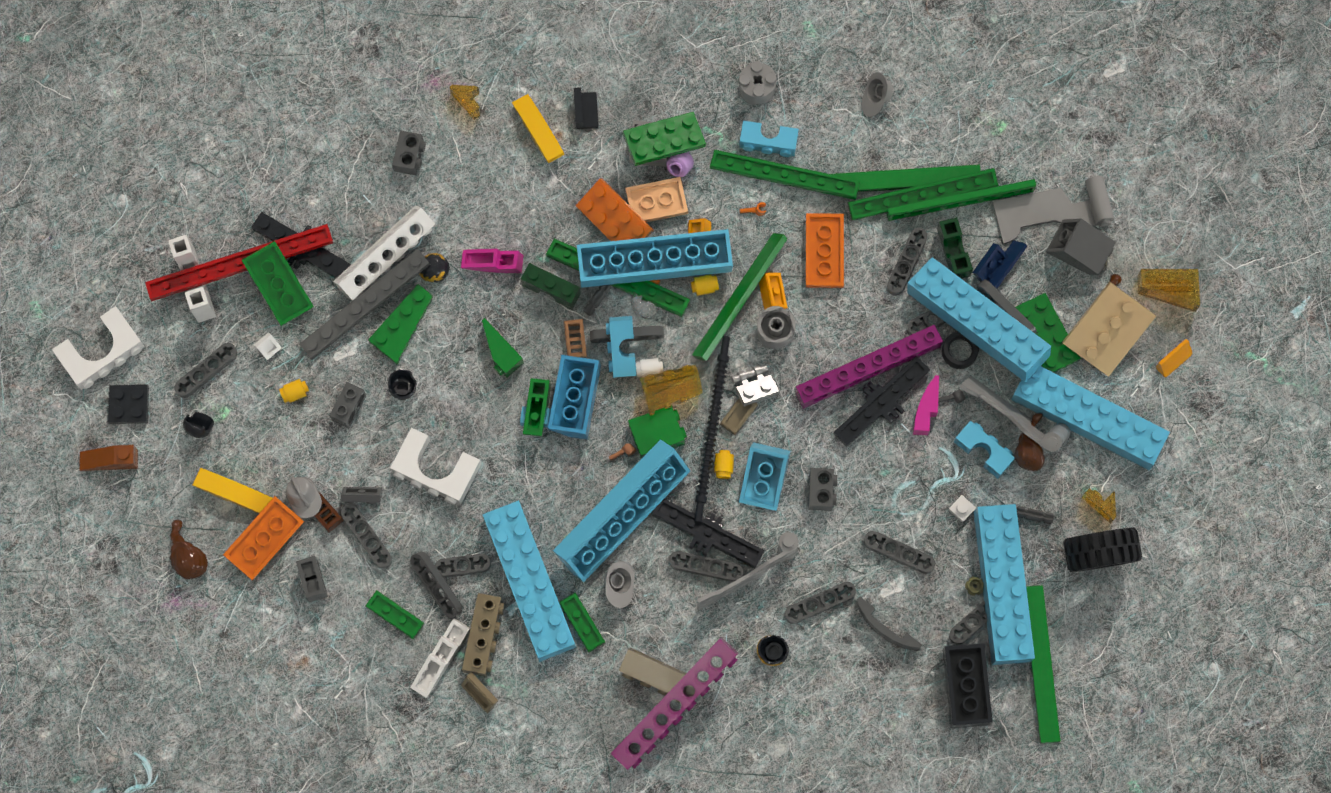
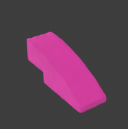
[461,249,524,273]
[913,375,939,436]

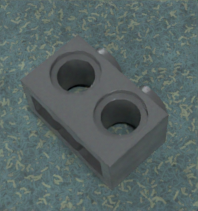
[392,130,426,175]
[329,382,367,429]
[808,468,837,511]
[296,556,328,603]

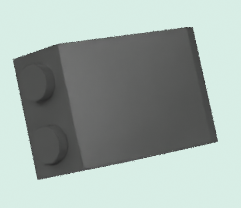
[1046,218,1116,275]

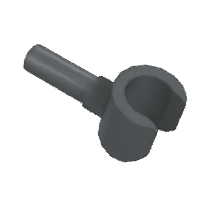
[938,390,965,403]

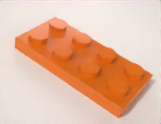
[576,178,654,241]
[806,213,844,288]
[223,496,304,580]

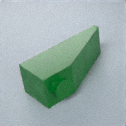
[482,318,524,378]
[523,378,551,437]

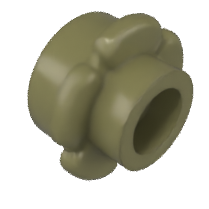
[965,577,983,596]

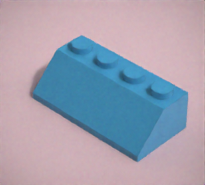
[548,355,601,440]

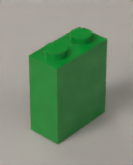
[628,405,687,459]

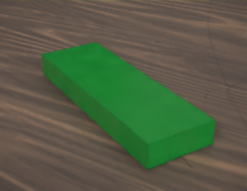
[365,590,425,639]
[559,592,605,653]

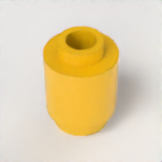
[690,274,719,296]
[279,378,309,403]
[714,450,734,479]

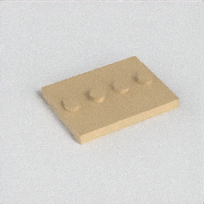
[1062,282,1156,377]

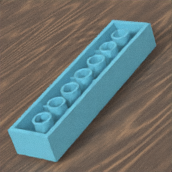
[577,229,733,288]
[907,257,1051,382]
[1011,366,1170,470]
[553,439,690,582]
[482,500,576,662]
[973,504,1035,665]

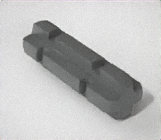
[583,285,611,316]
[1016,506,1054,524]

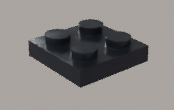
[108,384,149,424]

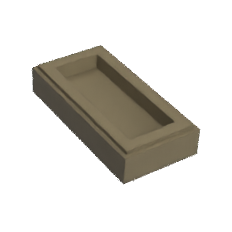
[720,399,758,435]
[461,672,498,714]

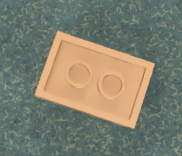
[625,177,688,222]

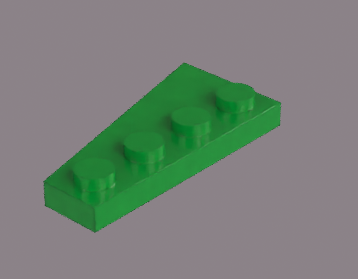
[368,284,433,365]

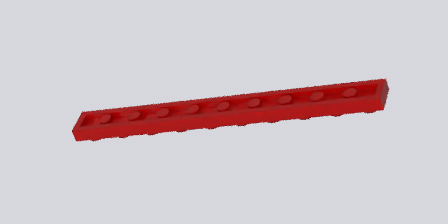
[145,224,334,302]

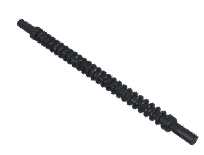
[694,336,730,523]

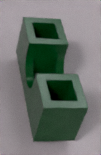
[937,217,973,279]
[521,263,581,310]

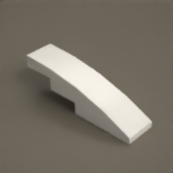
[410,618,470,698]

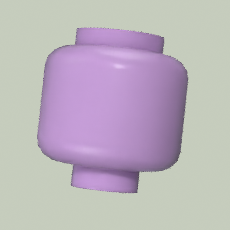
[666,152,694,177]

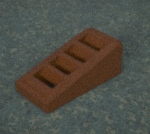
[315,492,344,533]

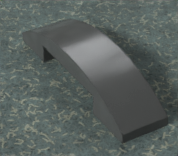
[856,596,922,651]

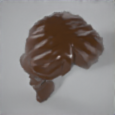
[1014,412,1045,471]
[170,519,208,579]

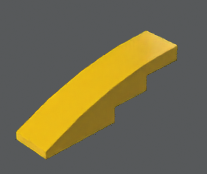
[512,94,565,163]
[192,468,272,514]

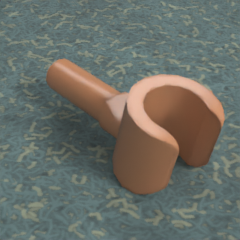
[609,443,636,460]

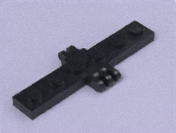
[251,212,351,278]
[833,356,930,447]
[652,499,765,569]

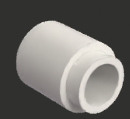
[635,358,664,379]

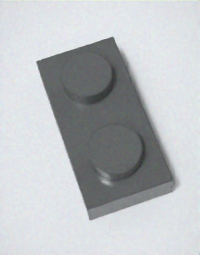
[341,487,382,504]

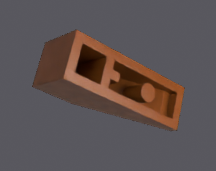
[80,445,138,471]

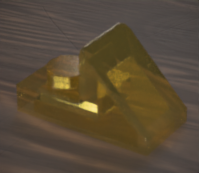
[449,85,480,120]
[1082,488,1116,524]

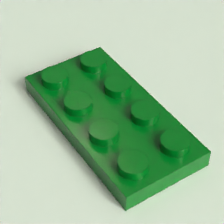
[622,111,706,166]
[242,241,314,326]
[1015,293,1081,373]

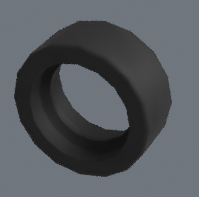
[942,331,979,369]

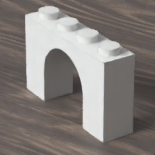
[168,235,216,323]
[52,306,145,390]
[390,428,482,505]

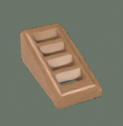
[564,319,587,358]

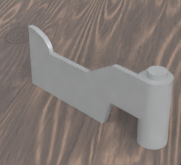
[992,176,1114,244]
[959,376,1070,451]
[697,532,799,611]

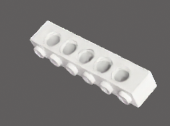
[333,206,435,301]

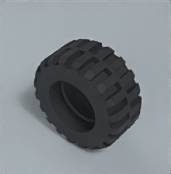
[1063,527,1142,572]

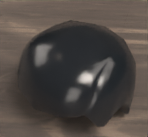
[388,368,417,400]
[183,412,214,438]

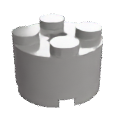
[739,61,777,105]
[757,306,796,349]

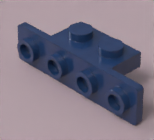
[972,240,1027,291]

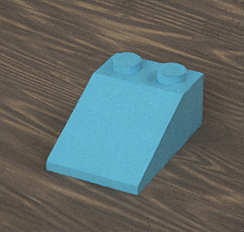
[739,442,791,511]

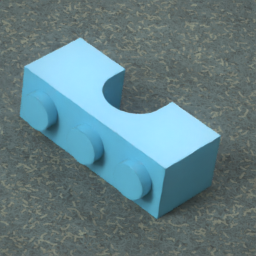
[739,120,799,157]
[606,316,636,378]
[954,421,1015,479]

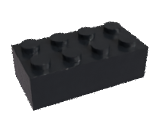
[943,643,993,728]

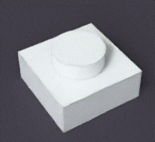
[254,332,281,360]
[948,495,976,523]

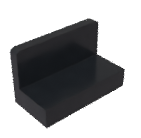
[574,87,599,129]

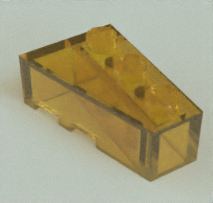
[1137,269,1200,312]
[640,365,703,416]

